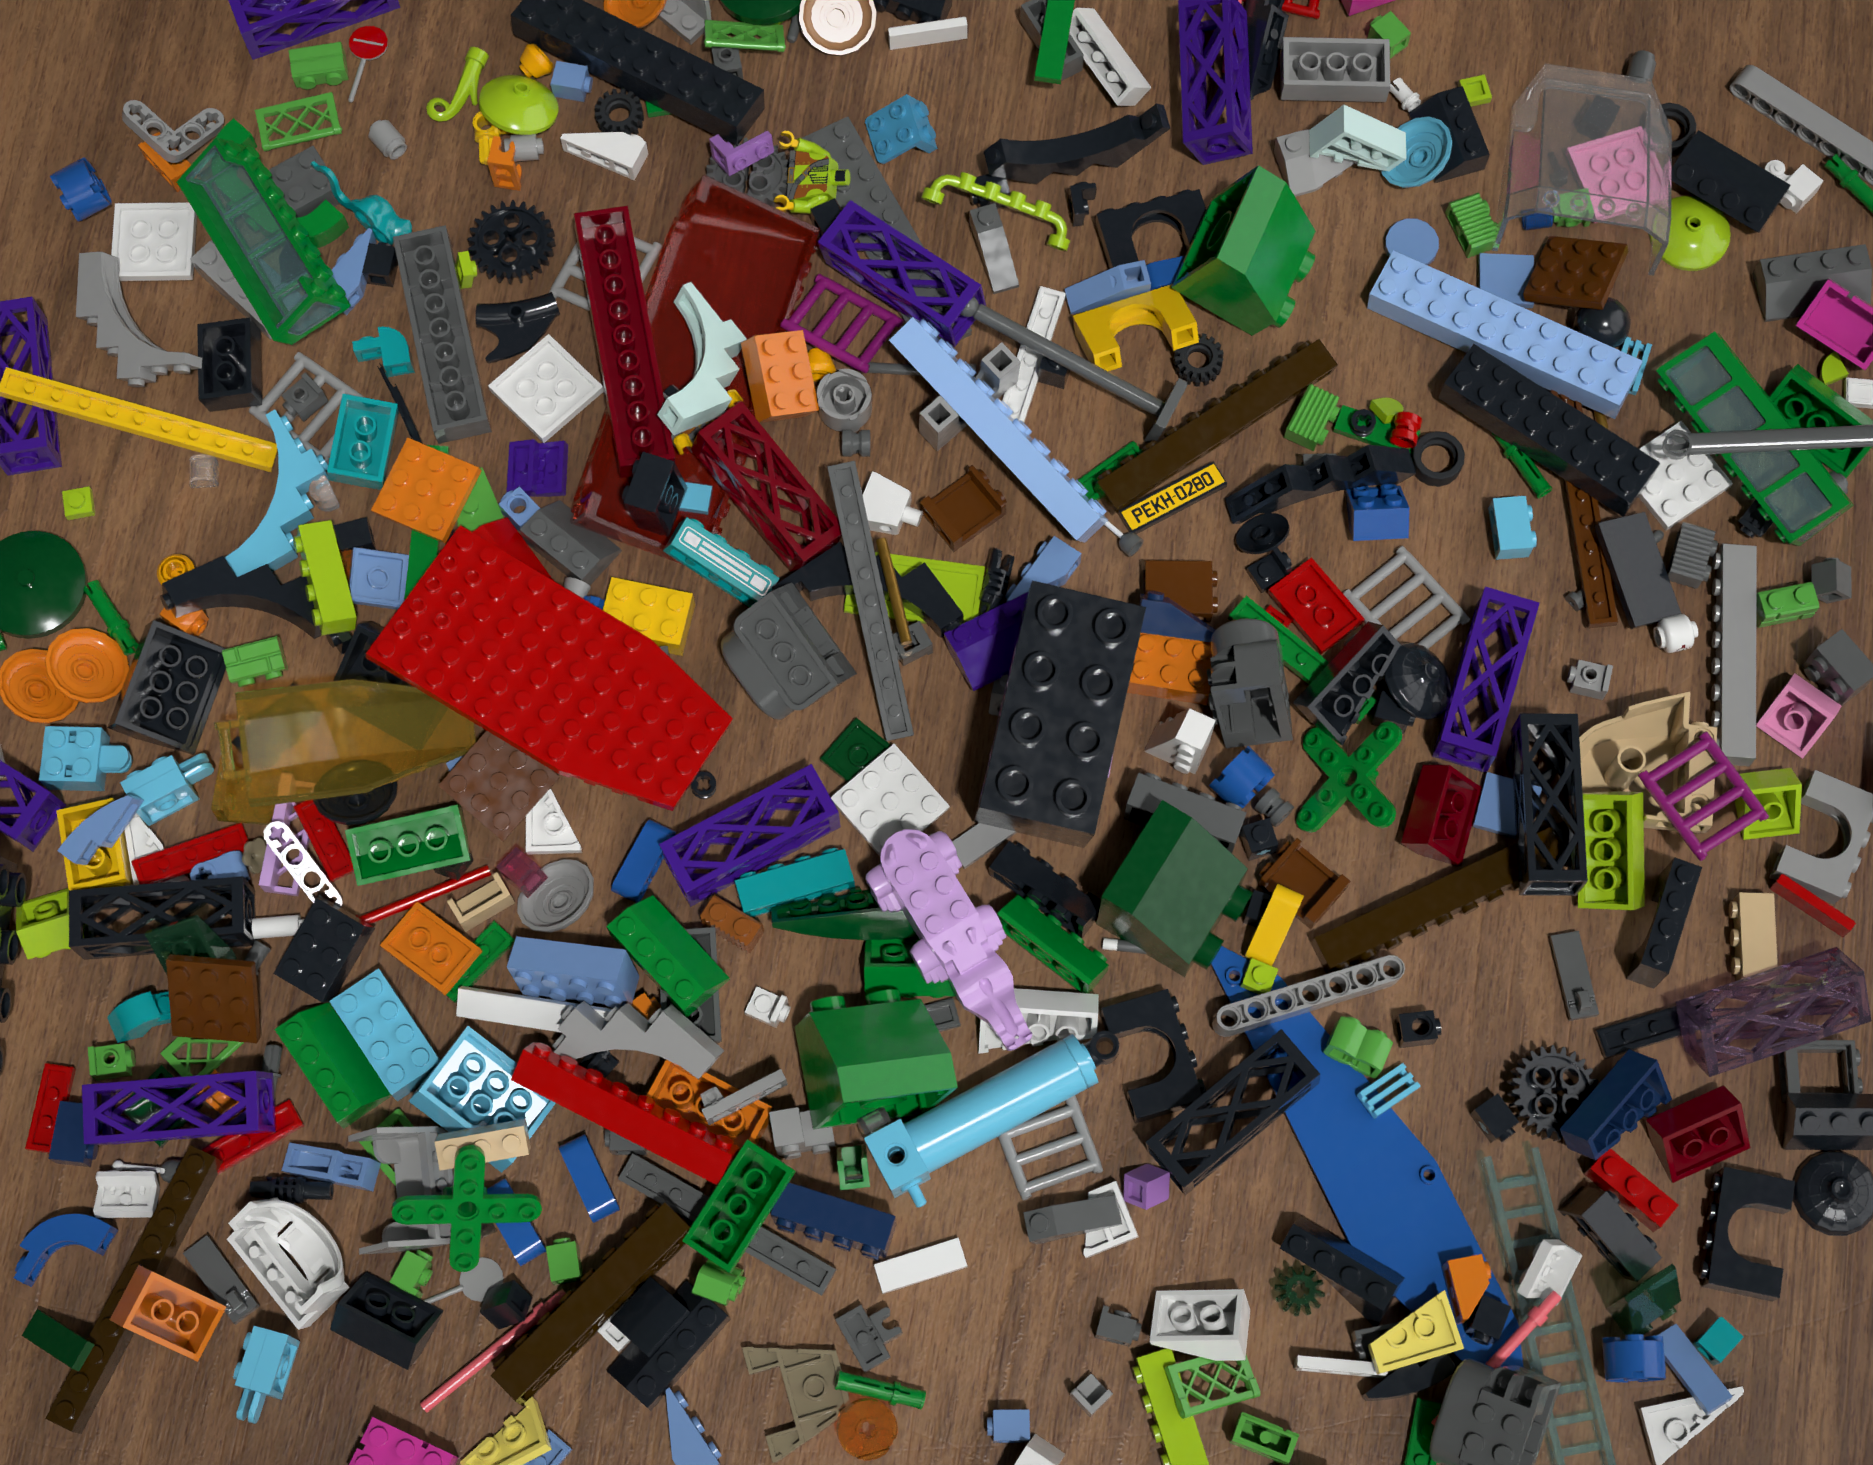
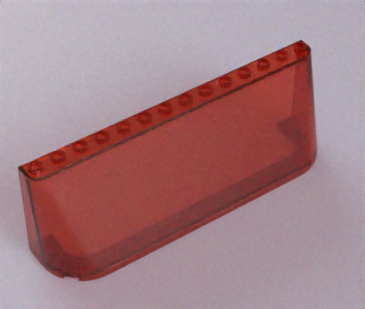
[570,175,820,565]

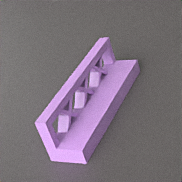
[259,776,317,896]

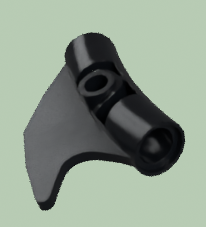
[475,292,560,363]

